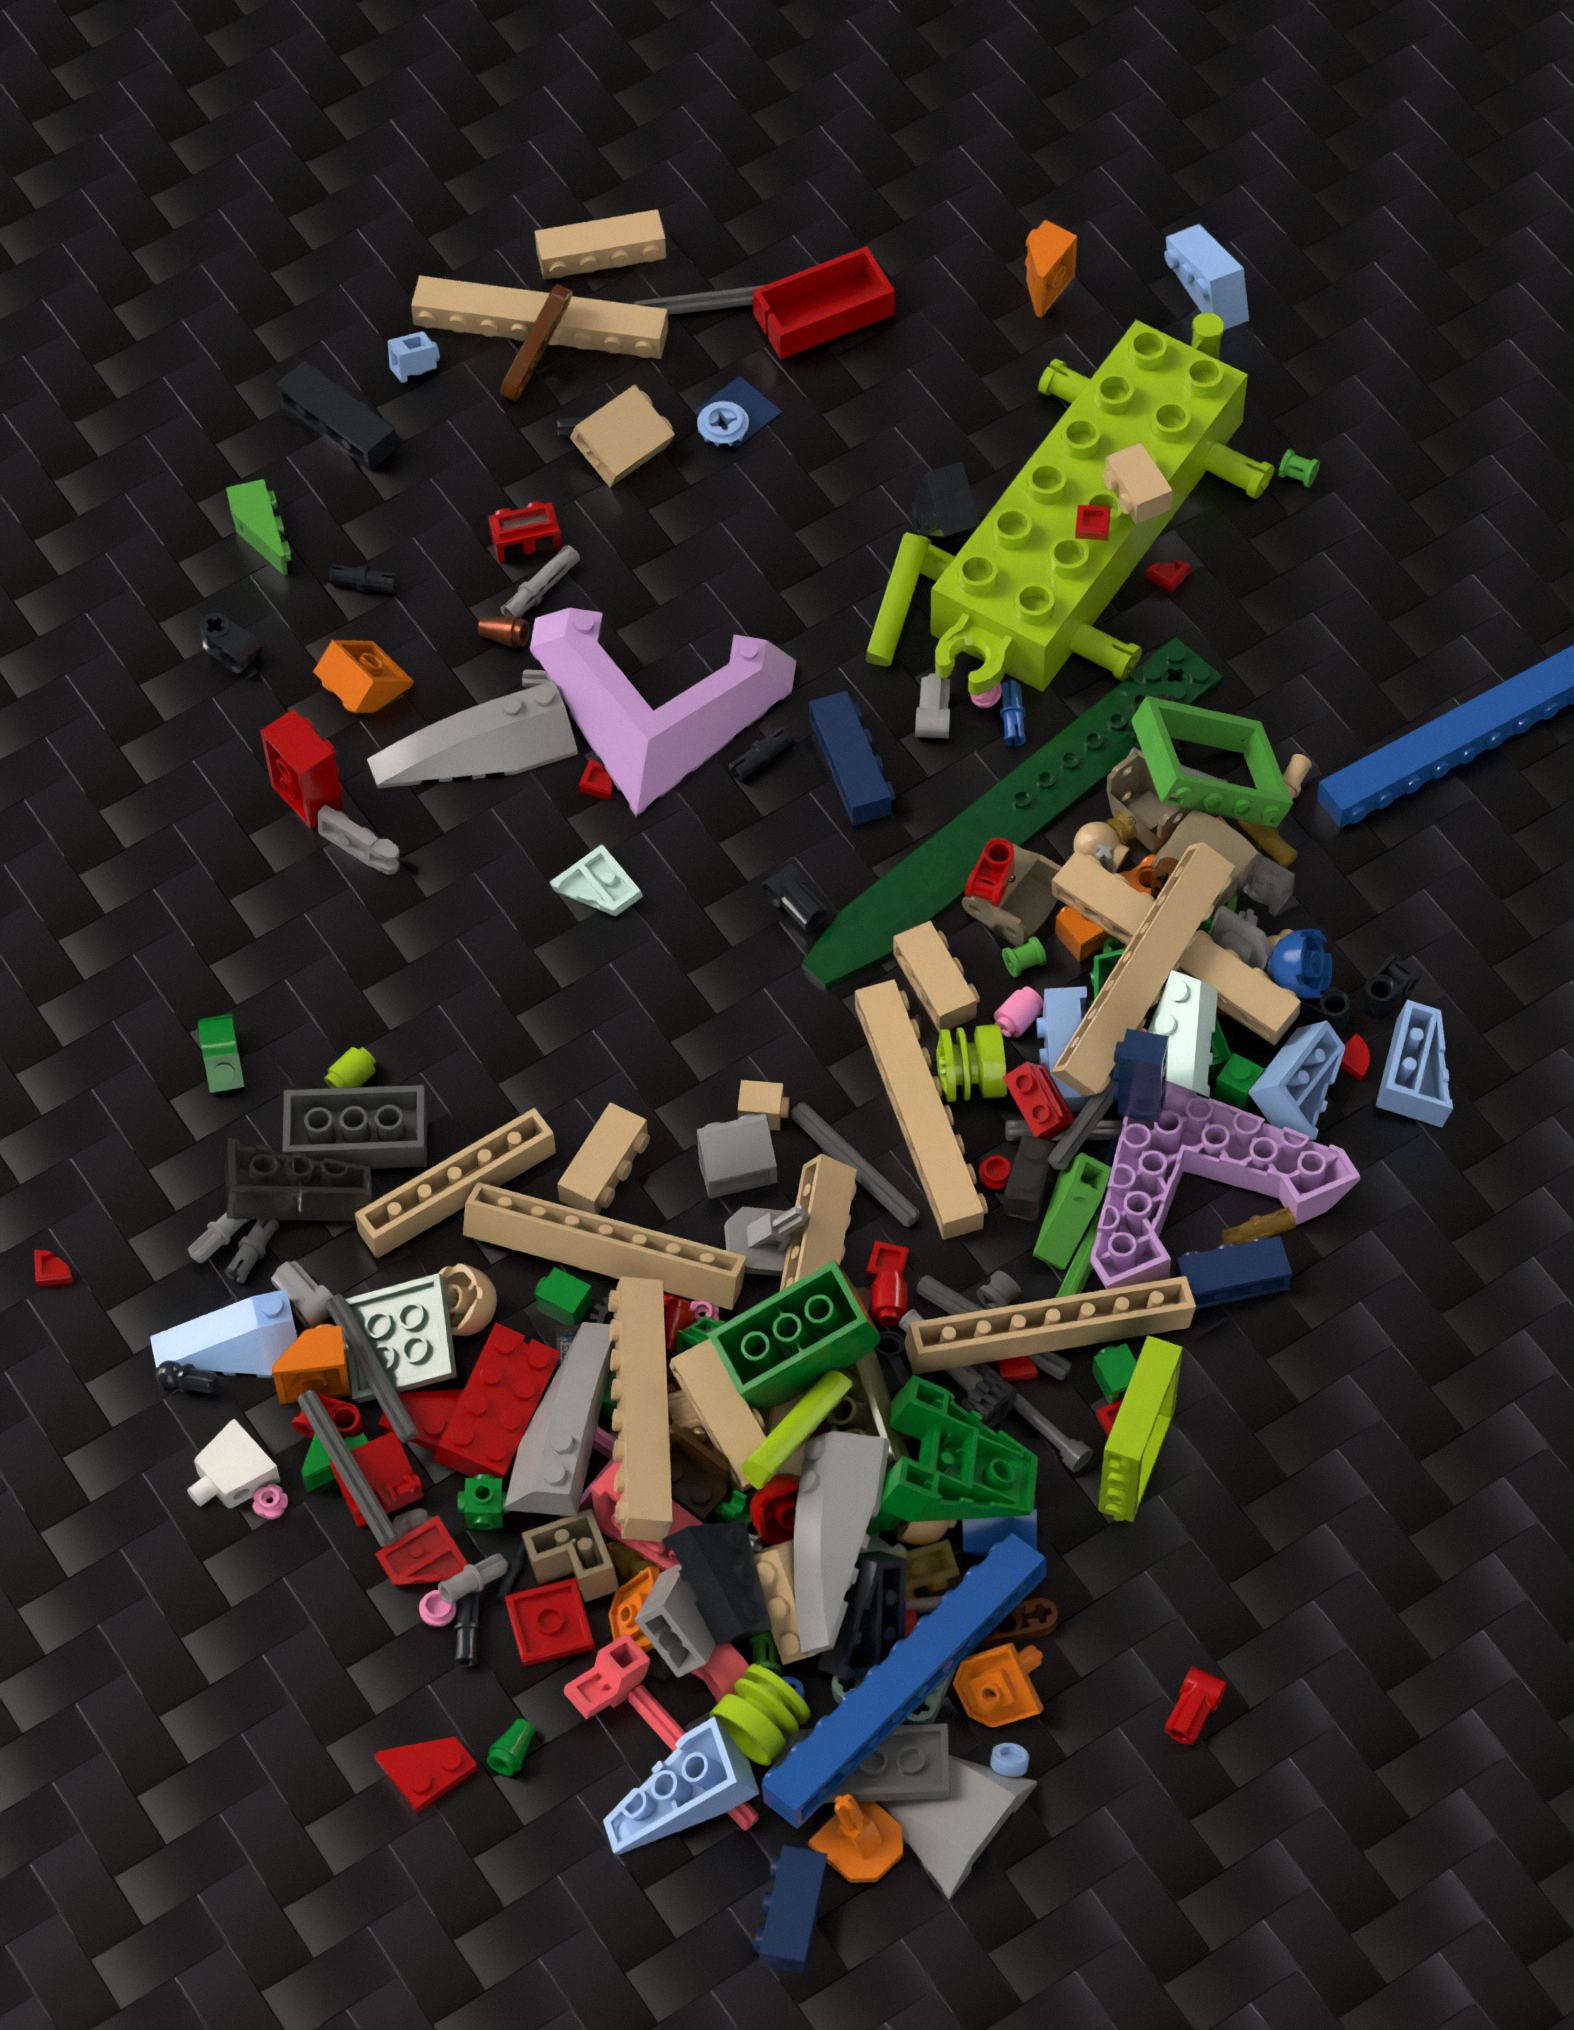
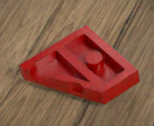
[374,1737,478,1813]

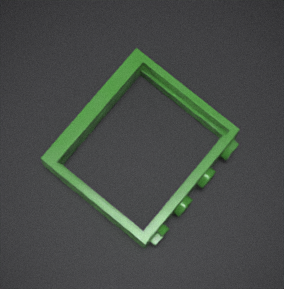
[1131,696,1293,828]

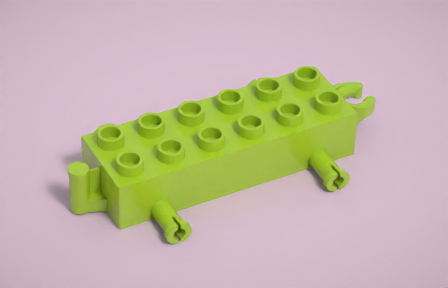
[919,313,1274,695]

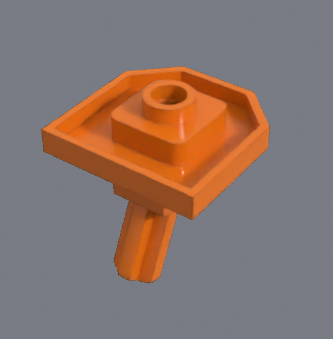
[609,1566,660,1653]
[953,1643,1044,1728]
[808,1794,903,1883]

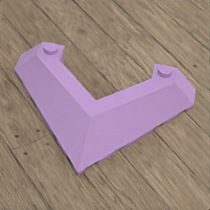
[530,608,796,817]
[1090,1082,1360,1289]

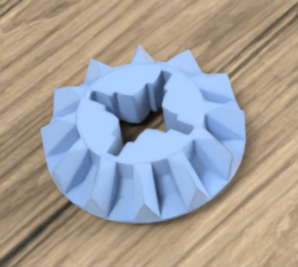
[697,401,749,447]

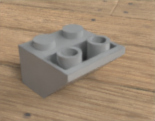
[697,1113,777,1199]

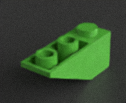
[226,479,292,575]
[1033,1153,1112,1271]

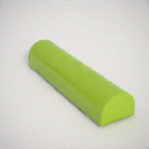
[865,532,929,667]
[742,1370,852,1490]

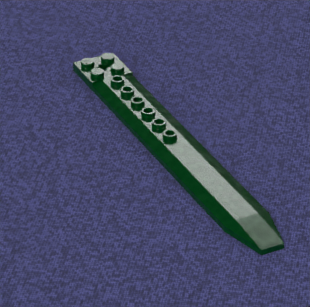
[802,637,1223,988]

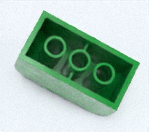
[708,1260,881,1410]

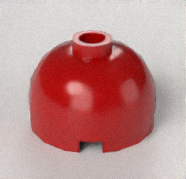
[750,1473,801,1545]

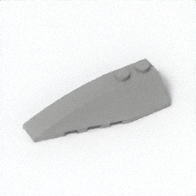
[367,680,578,789]
[505,1322,615,1516]
[794,1431,890,1656]

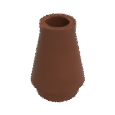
[478,616,529,648]

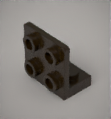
[669,1423,732,1524]

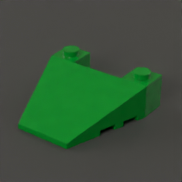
[880,1375,1038,1522]

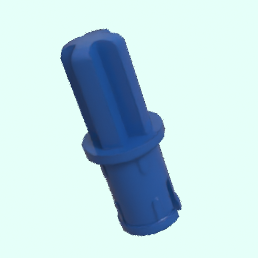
[1000,680,1026,746]

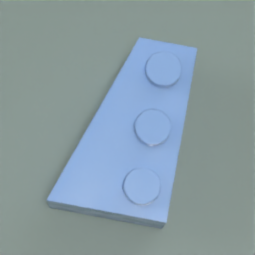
[1164,224,1249,330]
[1036,987,1093,1112]
[1376,1000,1453,1127]
[1248,1021,1346,1140]

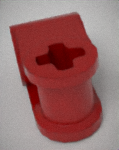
[965,838,1015,907]
[291,1391,365,1439]

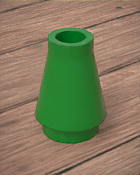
[487,1719,536,1776]

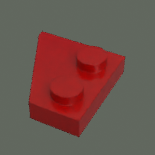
[378,1389,464,1452]
[375,1515,468,1586]

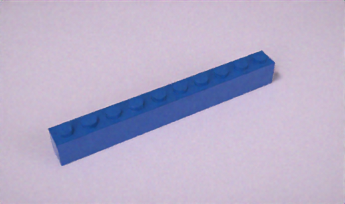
[1317,645,1574,828]
[762,1533,1046,1829]

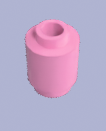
[994,987,1044,1037]

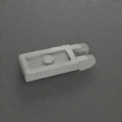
[318,804,399,875]

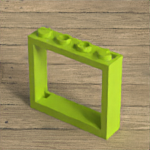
[1098,1336,1183,1522]

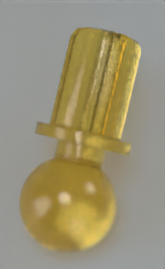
[606,1541,660,1578]

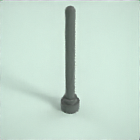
[971,1363,1093,1472]

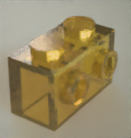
[896,1539,960,1600]

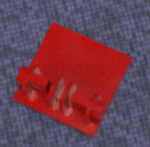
[329,1430,424,1527]

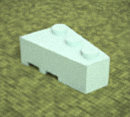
[1147,970,1218,1097]

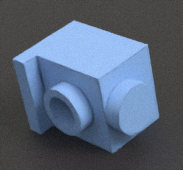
[388,332,440,383]

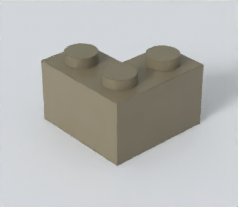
[522,1509,619,1602]

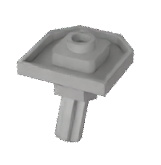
[1207,905,1272,973]
[724,1204,810,1277]

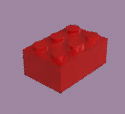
[261,709,343,829]

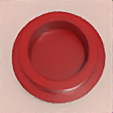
[979,1156,1014,1190]

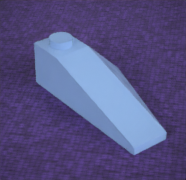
[150,1289,297,1378]
[603,1717,759,1855]

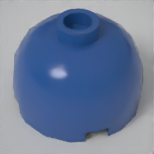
[1268,929,1332,999]

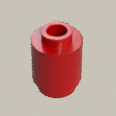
[872,1271,908,1326]
[664,1297,696,1351]

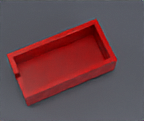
[753,246,895,359]
[433,1323,561,1481]

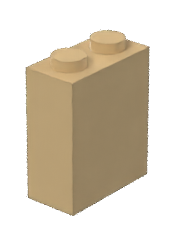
[570,385,675,487]

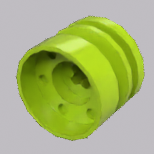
[936,1024,1007,1102]
[709,1664,810,1766]

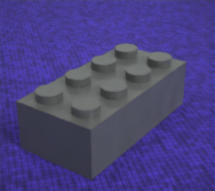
[283,1085,427,1172]

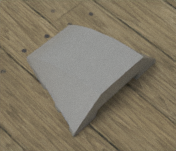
[879,1755,1037,1900]

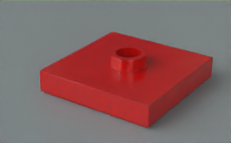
[505,1578,595,1667]

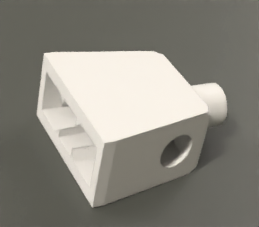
[187,1419,280,1508]

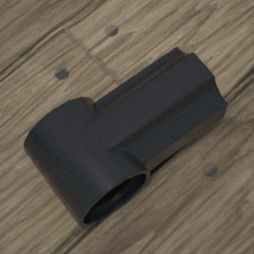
[761,864,827,930]
[874,1331,913,1401]

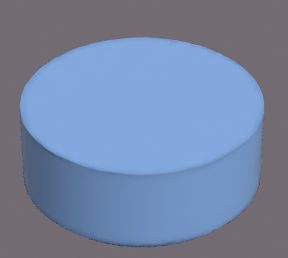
[990,1743,1029,1777]

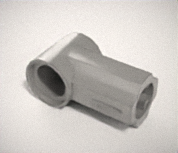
[915,673,950,739]
[271,1260,334,1329]

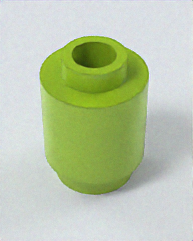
[324,1047,376,1088]

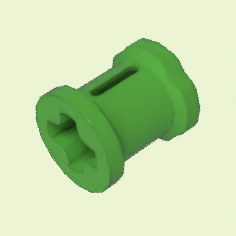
[1278,449,1320,487]
[1002,936,1047,977]
[749,1632,782,1677]

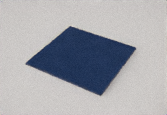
[693,376,782,448]

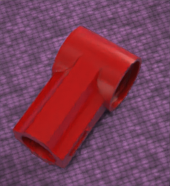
[1164,1666,1227,1745]

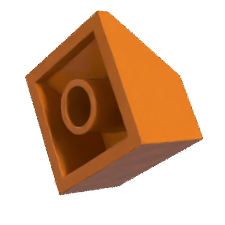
[1025,220,1077,318]
[313,640,414,714]
[272,1324,352,1404]

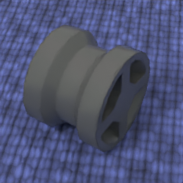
[977,1270,1022,1309]

